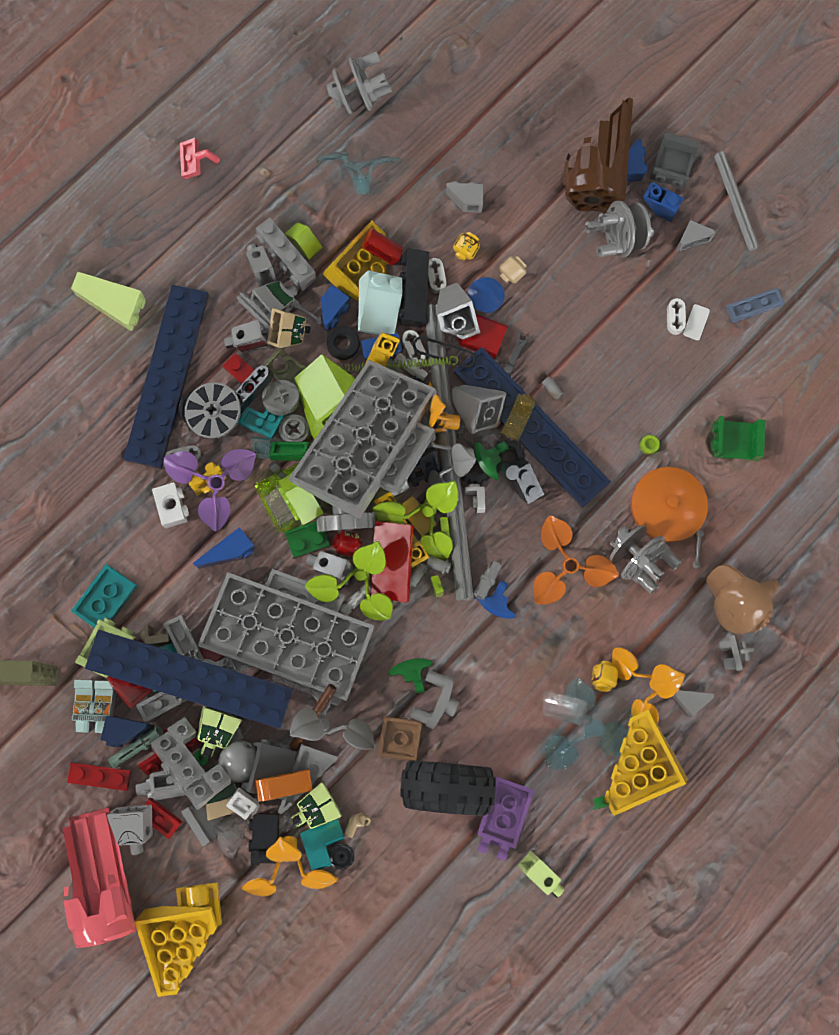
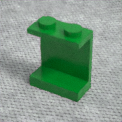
[711,416,765,461]

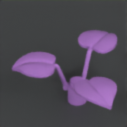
[164,449,256,531]

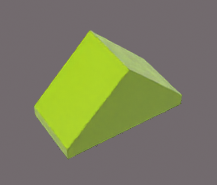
[284,222,322,260]

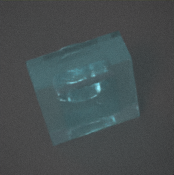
[251,437,272,459]

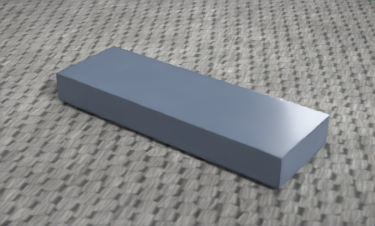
[725,287,785,324]

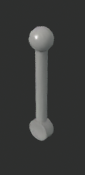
[293,300,323,325]
[693,530,704,569]

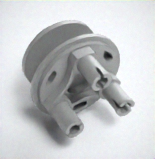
[327,51,392,114]
[585,201,654,257]
[610,525,682,595]

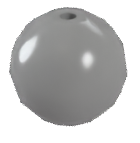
[218,740,257,783]

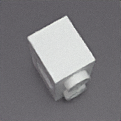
[152,482,189,528]

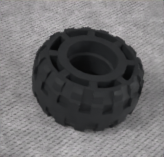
[400,760,496,816]

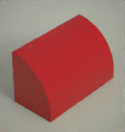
[361,228,403,266]

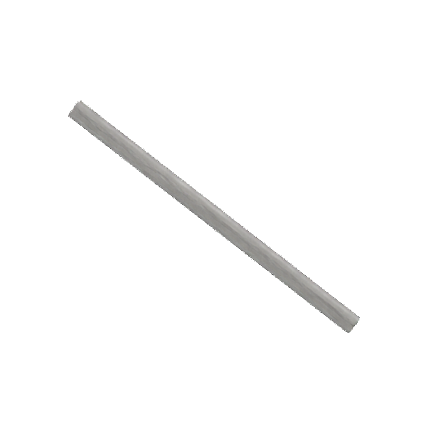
[426,304,474,601]

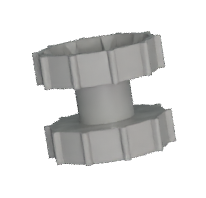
[315,496,375,532]

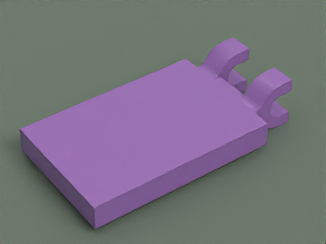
[477,776,534,861]

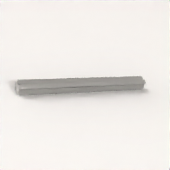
[715,151,759,251]

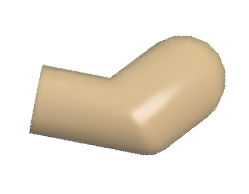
[344,813,371,838]

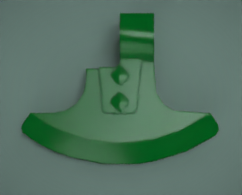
[475,441,509,481]
[388,659,432,693]

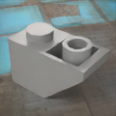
[446,181,483,213]

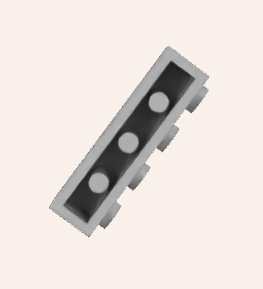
[255,218,317,291]

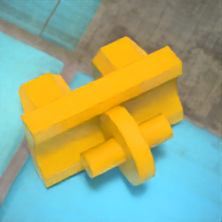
[189,462,227,496]

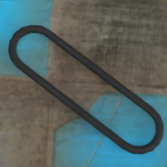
[413,336,476,368]

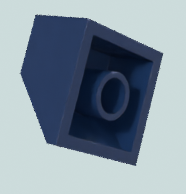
[100,716,155,748]

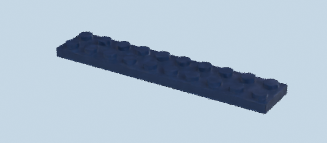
[123,285,209,469]
[454,347,611,508]
[85,629,293,729]

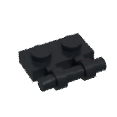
[408,447,442,487]

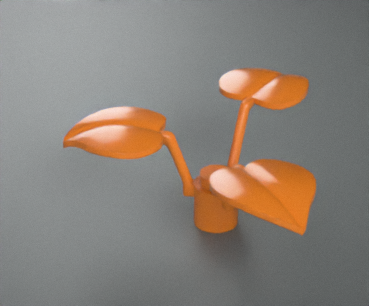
[533,515,619,605]

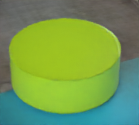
[640,435,660,455]

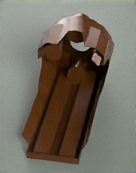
[563,97,633,214]

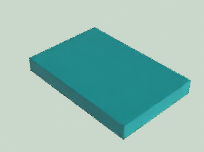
[71,564,138,628]

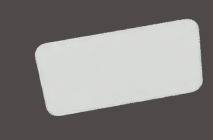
[683,304,710,340]

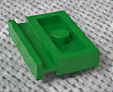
[285,521,330,559]

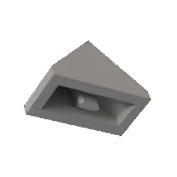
[676,220,716,252]
[672,690,714,716]

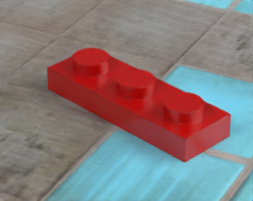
[67,762,132,791]

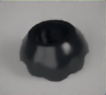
[329,843,354,870]

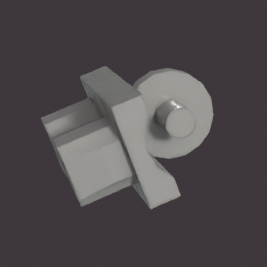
[719,635,754,671]

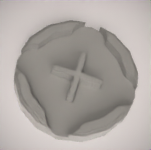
[262,379,300,416]

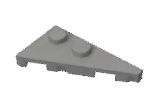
[278,744,338,814]

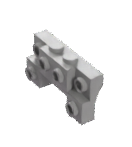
[151,717,231,810]

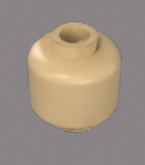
[499,256,527,284]

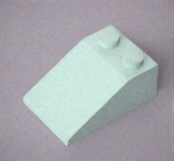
[358,270,402,335]

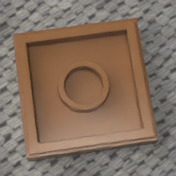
[378,716,423,761]

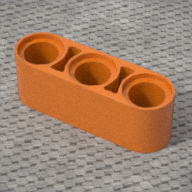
[255,769,313,801]

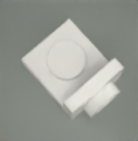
[465,484,485,513]
[226,788,260,820]

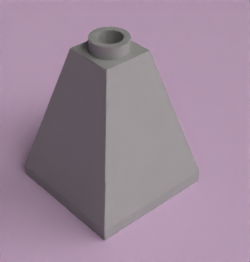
[451,385,507,434]

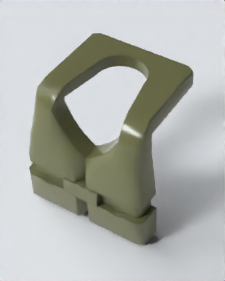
[265,348,306,386]

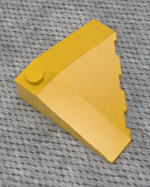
[322,221,390,302]
[605,709,688,816]
[135,906,218,997]

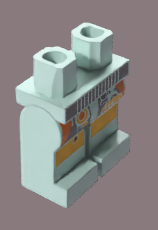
[72,680,116,733]

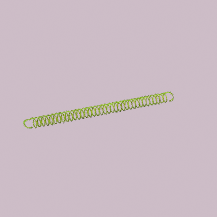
[338,356,458,372]

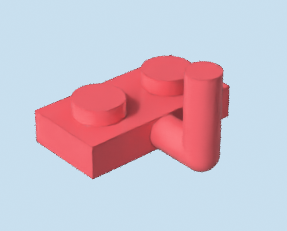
[180,138,220,179]

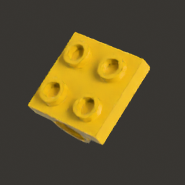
[176,882,222,926]

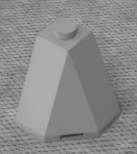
[436,283,480,339]

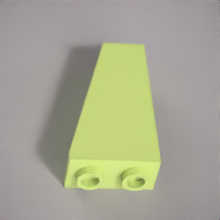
[71,272,145,331]

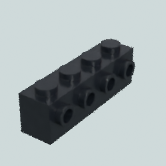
[398,248,429,328]

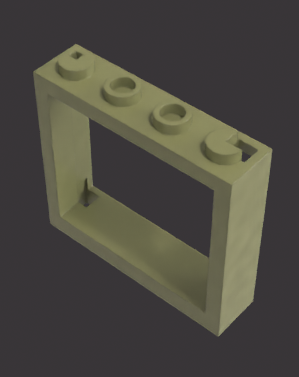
[0,660,59,686]

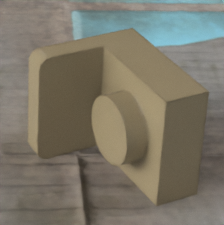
[141,625,173,646]

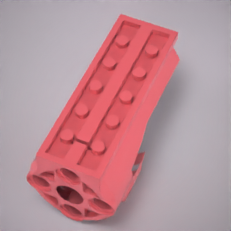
[63,807,136,948]

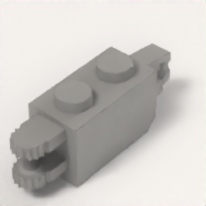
[136,771,206,801]

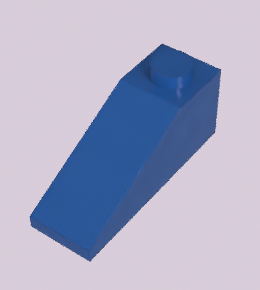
[193,527,256,569]

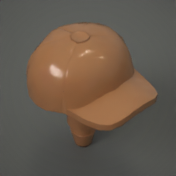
[706,564,780,635]

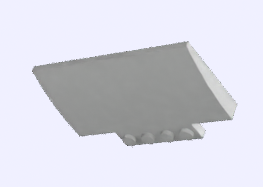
[289,360,436,519]
[198,569,375,701]

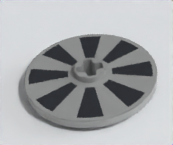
[185,382,241,439]

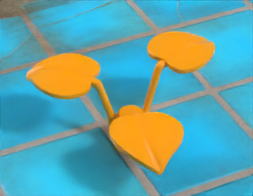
[426,382,460,433]
[612,647,685,724]
[241,836,338,896]

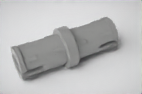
[473,561,502,600]

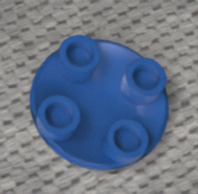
[468,277,505,313]

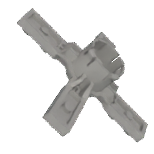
[136,615,252,744]

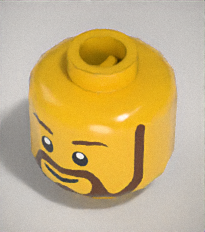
[453,232,480,261]
[591,661,618,692]

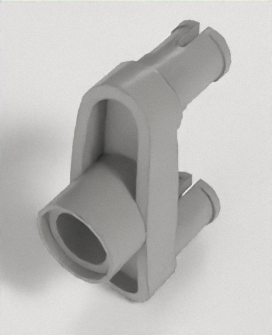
[410,670,460,729]

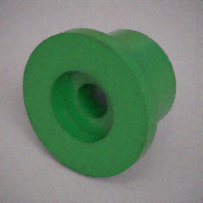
[193,750,209,766]
[593,796,609,810]

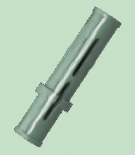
[108,726,164,769]

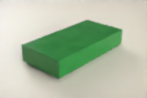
[269,442,311,461]

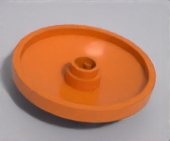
[631,467,708,543]

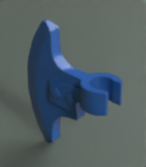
[476,580,515,619]

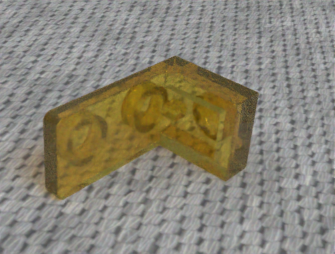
[502,394,536,441]

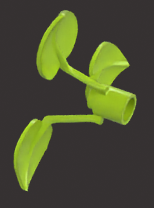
[373,480,458,560]
[305,541,393,621]

